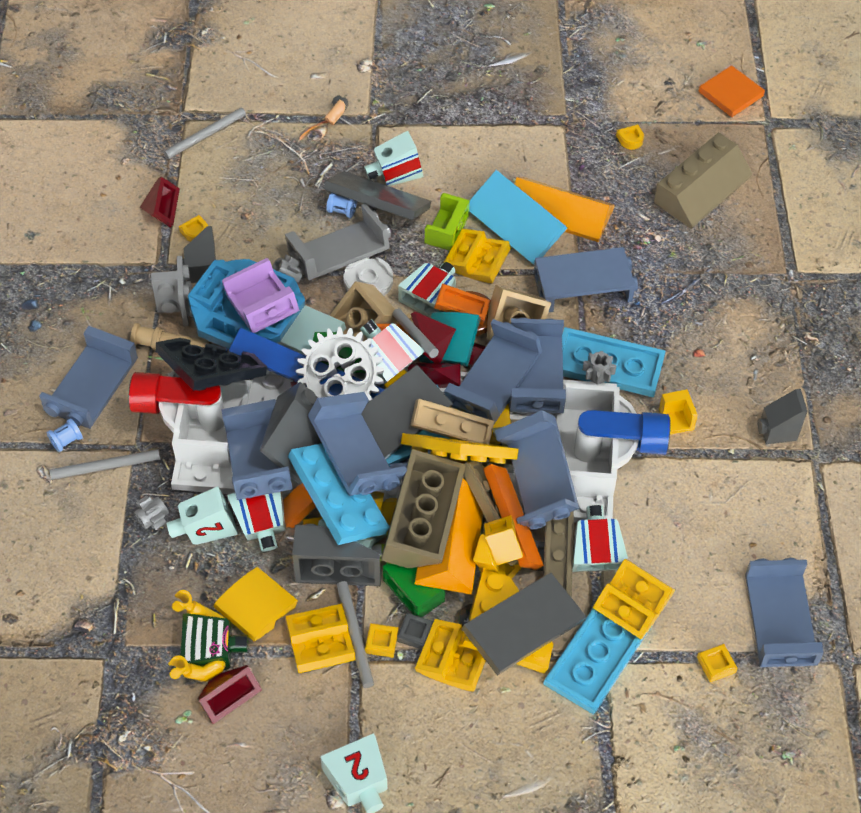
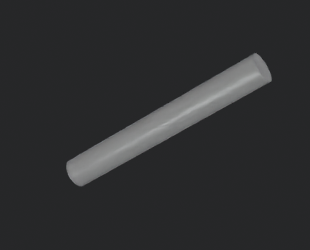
[392,309,439,358]

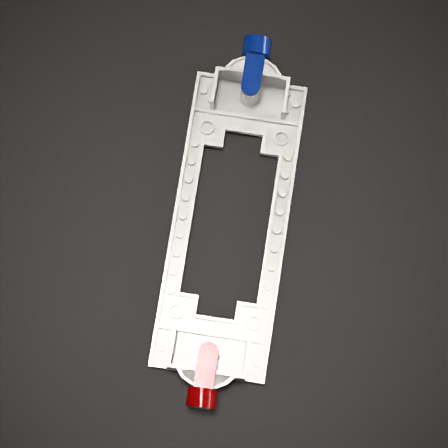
[128,367,671,523]

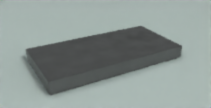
[323,171,432,220]
[361,365,453,459]
[462,573,587,676]

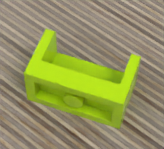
[424,193,470,251]

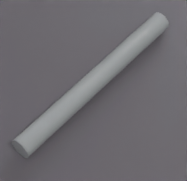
[163,107,246,159]
[50,449,160,480]
[337,581,374,688]

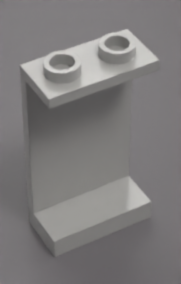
[285,204,391,280]

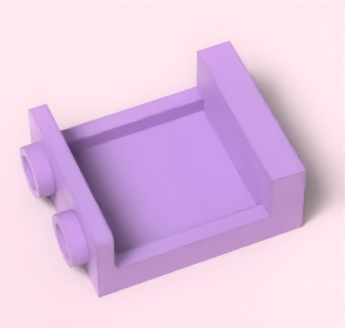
[222,258,300,333]

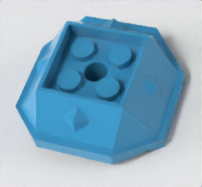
[188,259,305,349]

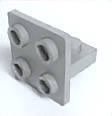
[151,256,192,326]

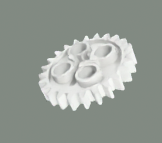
[296,327,385,402]

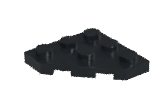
[155,338,267,391]

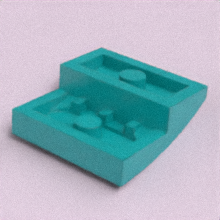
[419,312,480,367]

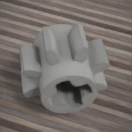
[272,255,303,283]
[582,351,616,385]
[134,495,169,530]

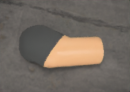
[325,95,349,125]

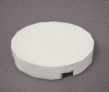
[344,257,393,296]

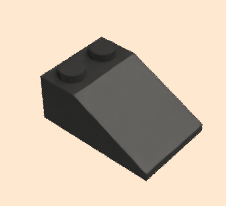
[260,382,322,485]
[292,524,381,586]

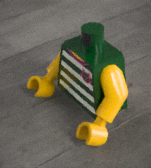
[168,590,248,682]

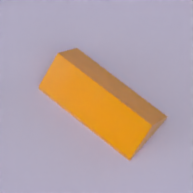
[515,177,615,242]
[415,479,483,594]

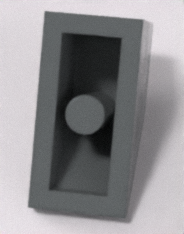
[183,226,216,283]
[757,389,807,444]

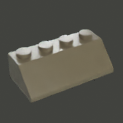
[654,132,753,229]
[381,449,466,568]

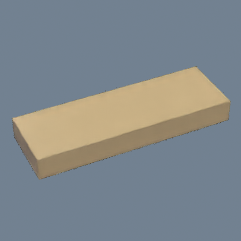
[410,399,494,444]

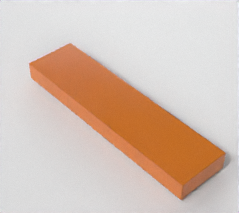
[483,464,544,570]

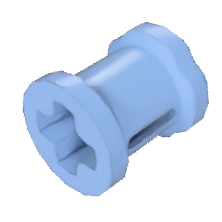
[326,192,357,219]
[46,419,83,452]

